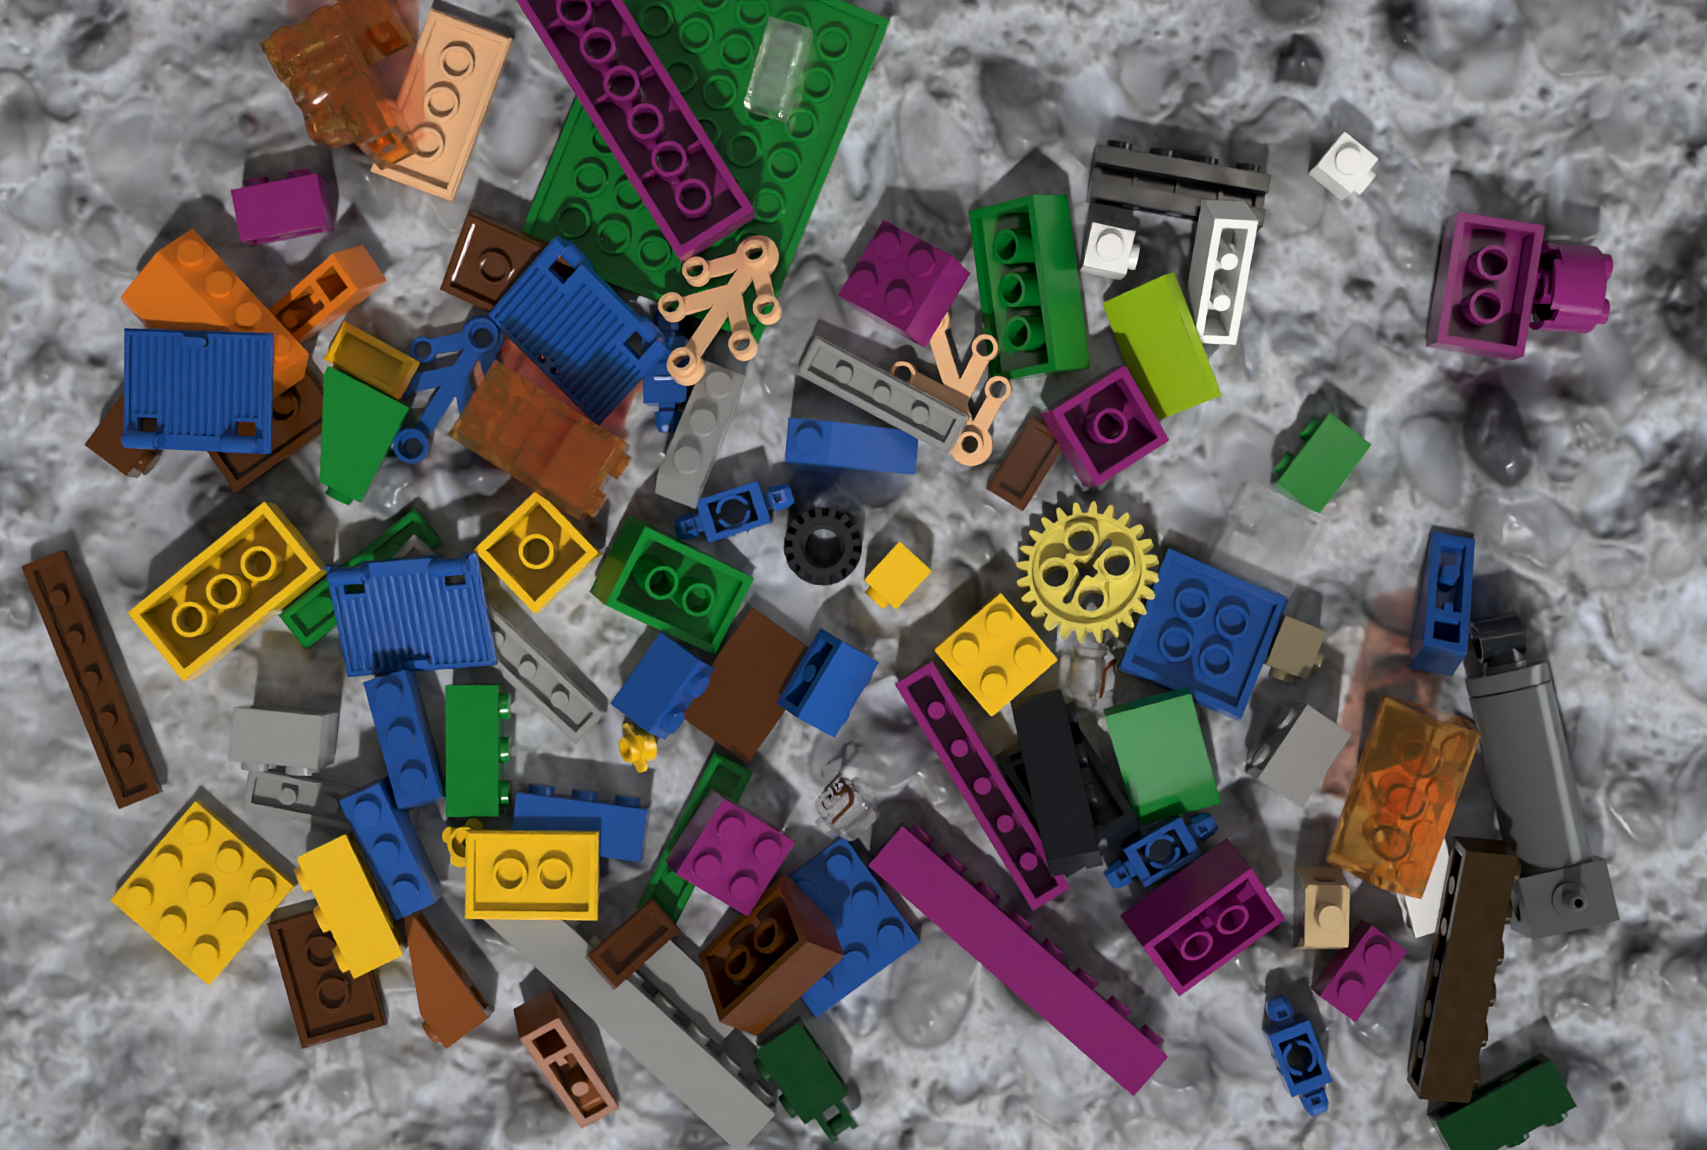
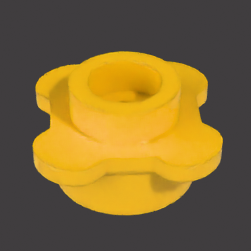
[619,722,657,773]
[442,818,484,868]

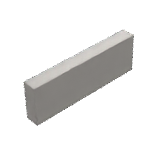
[638,939,735,1045]

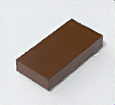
[986,415,1061,512]
[585,898,681,990]

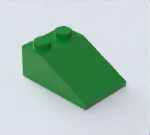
[589,515,754,655]

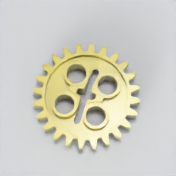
[1016,501,1159,644]

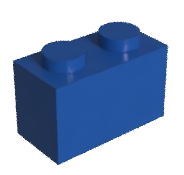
[776,628,879,738]
[610,632,715,740]

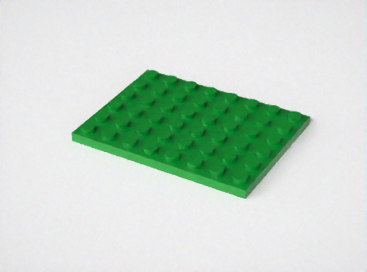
[522,0,890,345]

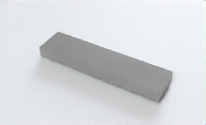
[796,335,970,455]
[241,769,421,832]

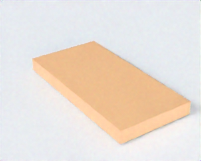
[370,8,514,203]

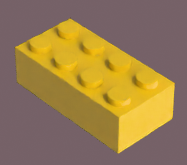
[128,501,326,681]

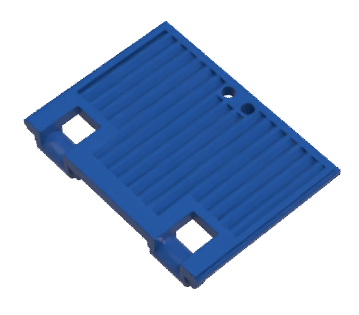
[487,236,670,427]
[121,328,274,454]
[325,551,498,677]

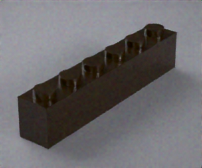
[1407,836,1521,1103]

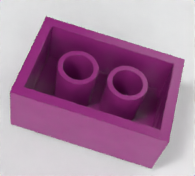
[1426,212,1545,361]
[1120,838,1286,997]

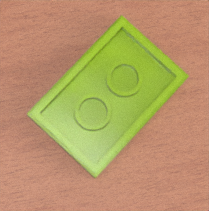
[1102,272,1222,421]

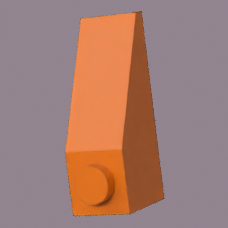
[268,245,387,344]

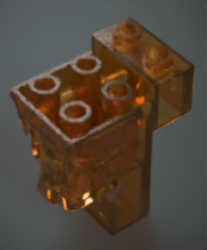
[259,0,420,171]
[448,360,632,521]

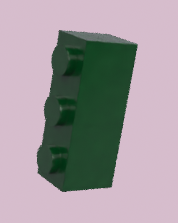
[1427,1052,1577,1150]

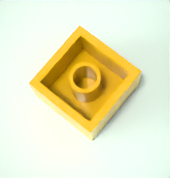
[474,489,603,614]
[933,593,1058,717]

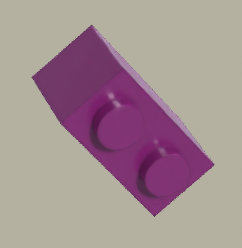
[231,169,335,247]
[1311,919,1407,1022]

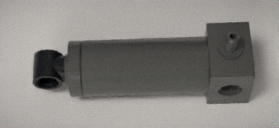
[1464,612,1620,940]

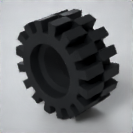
[783,507,862,586]

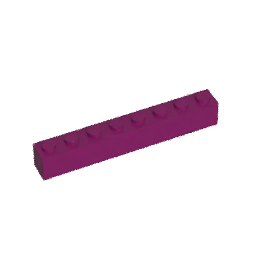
[868,822,1168,1096]

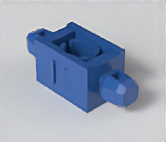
[642,310,692,433]
[673,481,795,543]
[1103,812,1218,888]
[1262,994,1333,1116]

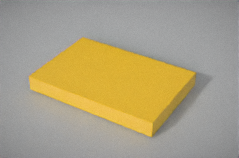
[465,829,600,920]

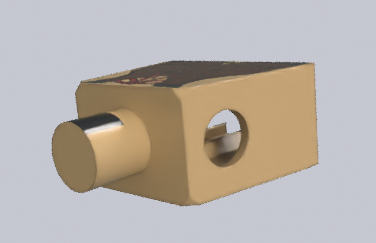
[1293,866,1350,950]

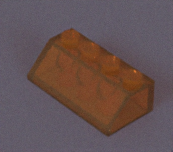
[1325,694,1482,899]

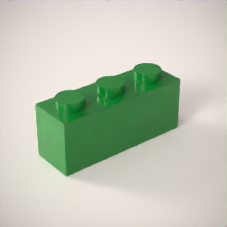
[445,683,512,817]

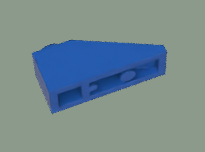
[785,417,918,475]
[1409,531,1475,676]

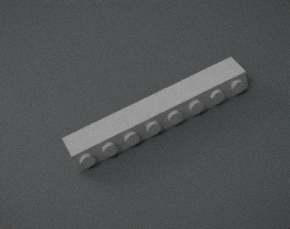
[483,919,776,1150]

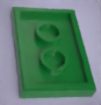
[1103,686,1221,825]

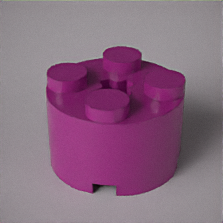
[1529,242,1613,334]

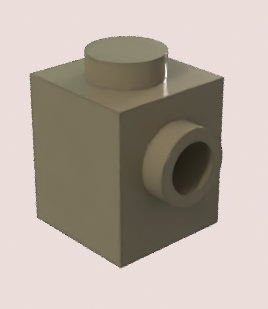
[1263,615,1327,684]

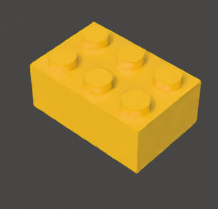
[293,831,407,979]

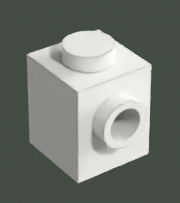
[1308,131,1378,200]
[1079,222,1140,280]

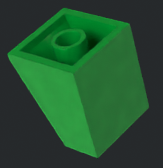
[319,366,412,506]

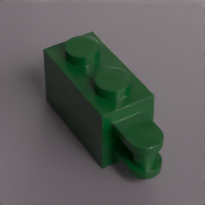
[753,1016,859,1143]

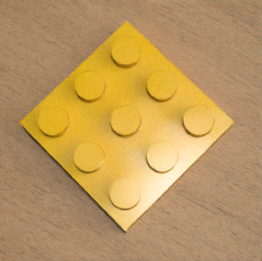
[110,800,297,985]

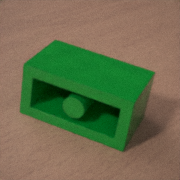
[1270,413,1371,516]

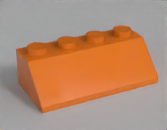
[121,228,309,424]

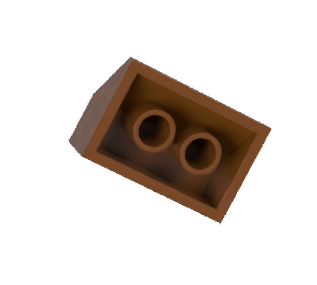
[698,875,845,1036]

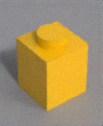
[864,541,931,610]

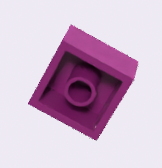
[838,220,971,348]
[1039,365,1169,487]
[665,788,795,917]

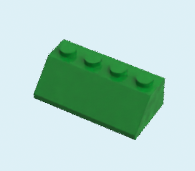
[968,194,1090,383]

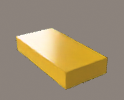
[324,321,421,400]

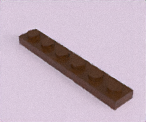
[21,550,163,809]

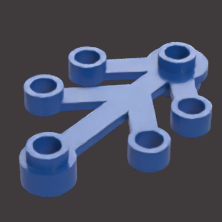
[391,314,511,464]

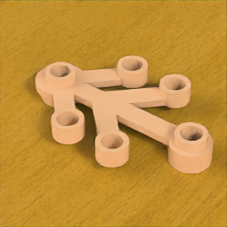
[658,235,782,386]
[890,310,1013,466]

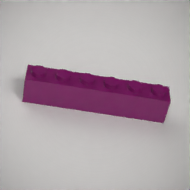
[894,660,1070,911]

